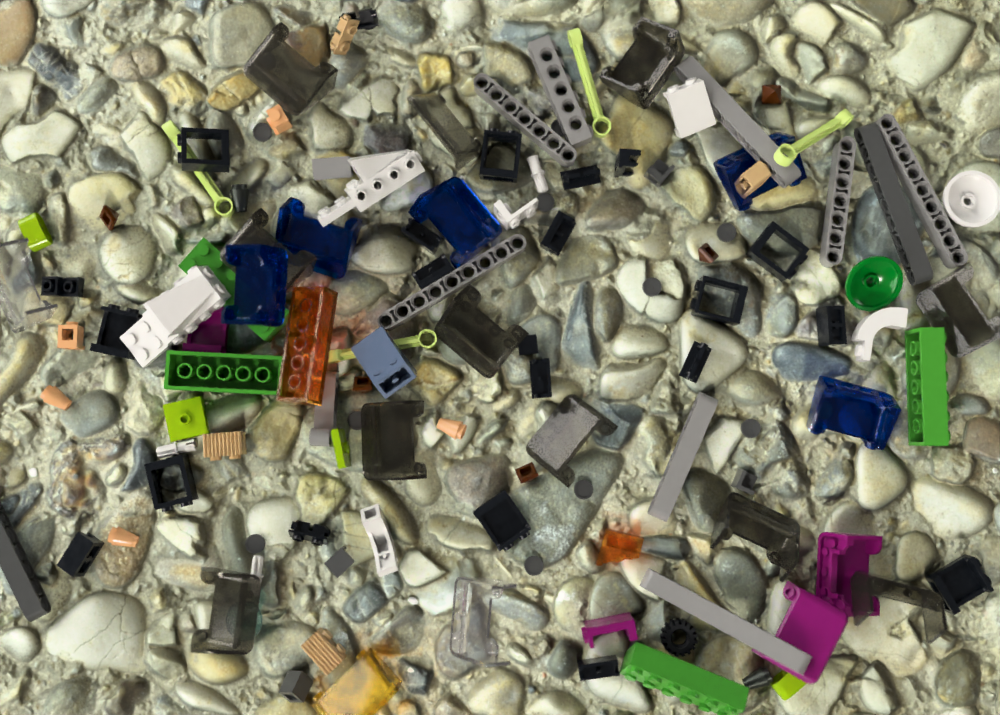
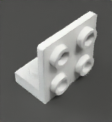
[494,198,539,230]

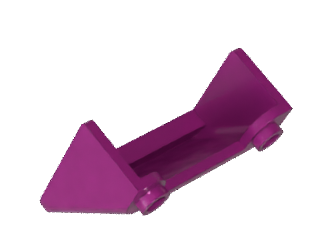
[751,580,848,684]

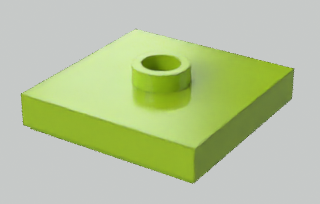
[163,396,210,442]
[331,428,352,469]

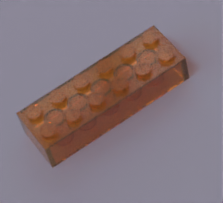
[276,286,338,406]

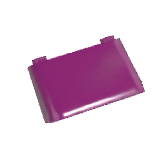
[816,532,882,617]

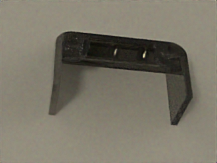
[710,492,800,582]
[850,570,948,644]

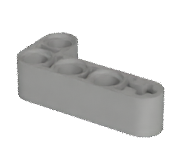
[309,371,339,447]

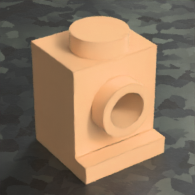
[266,104,293,136]
[57,322,85,350]

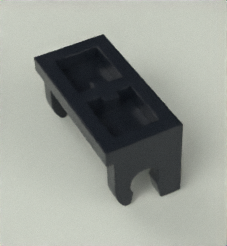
[614,148,641,178]
[540,210,576,257]
[401,218,444,255]
[412,254,454,290]
[816,306,847,346]
[529,358,552,399]
[57,531,104,577]
[577,655,620,682]

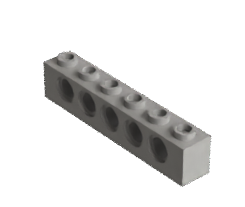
[527,34,594,149]

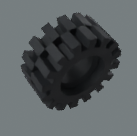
[660,618,698,657]

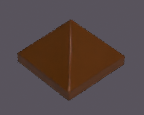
[762,85,781,104]
[99,205,119,231]
[698,243,719,263]
[353,376,373,393]
[515,462,539,484]

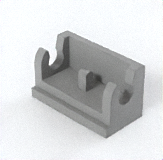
[312,156,353,180]

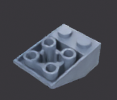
[350,326,417,399]

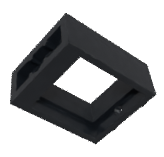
[177,127,230,173]
[479,128,522,183]
[746,221,810,282]
[689,275,748,326]
[144,454,199,512]

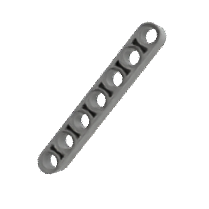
[474,73,577,168]
[819,136,856,268]
[648,392,718,522]

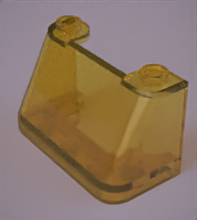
[312,647,402,715]

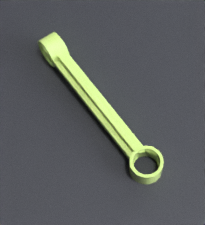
[567,28,611,138]
[774,108,854,167]
[161,119,235,218]
[323,329,437,364]

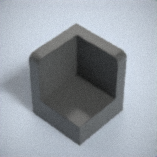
[644,159,675,188]
[731,469,757,495]
[324,546,354,578]
[278,671,313,703]

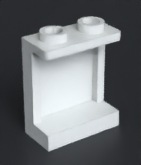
[663,77,716,139]

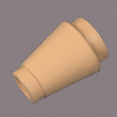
[40,385,72,411]
[437,418,467,440]
[107,526,140,548]

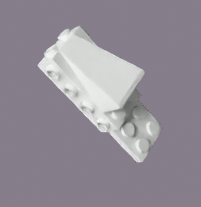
[316,149,425,227]
[119,265,231,368]

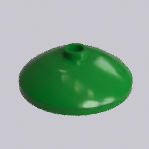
[845,256,903,311]

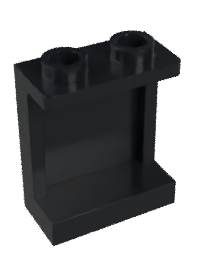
[90,304,143,360]
[473,489,531,551]
[925,554,994,615]

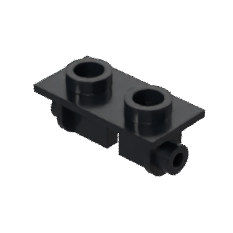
[339,8,379,30]
[560,165,601,191]
[679,341,712,383]
[288,520,331,546]

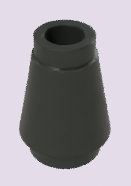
[230,184,249,212]
[742,666,773,690]

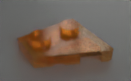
[596,528,644,566]

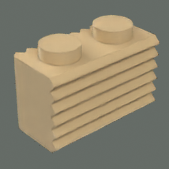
[733,161,772,199]
[202,431,247,461]
[300,627,347,675]

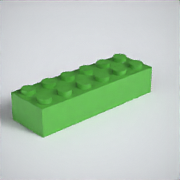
[178,237,295,343]
[905,327,951,446]
[164,350,288,396]
[619,642,749,715]

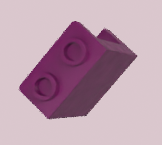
[182,306,230,353]
[581,612,638,649]

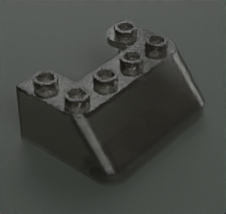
[434,283,529,378]

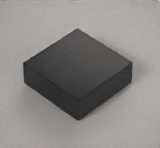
[517,334,538,356]

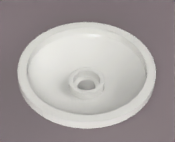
[943,171,1000,228]

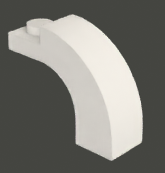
[851,307,908,362]
[360,504,399,577]

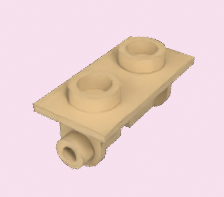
[330,14,360,55]

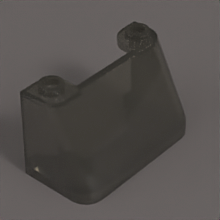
[599,17,685,109]

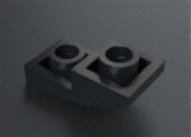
[41,276,84,297]

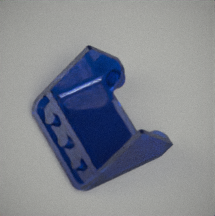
[408,177,502,269]
[273,197,363,279]

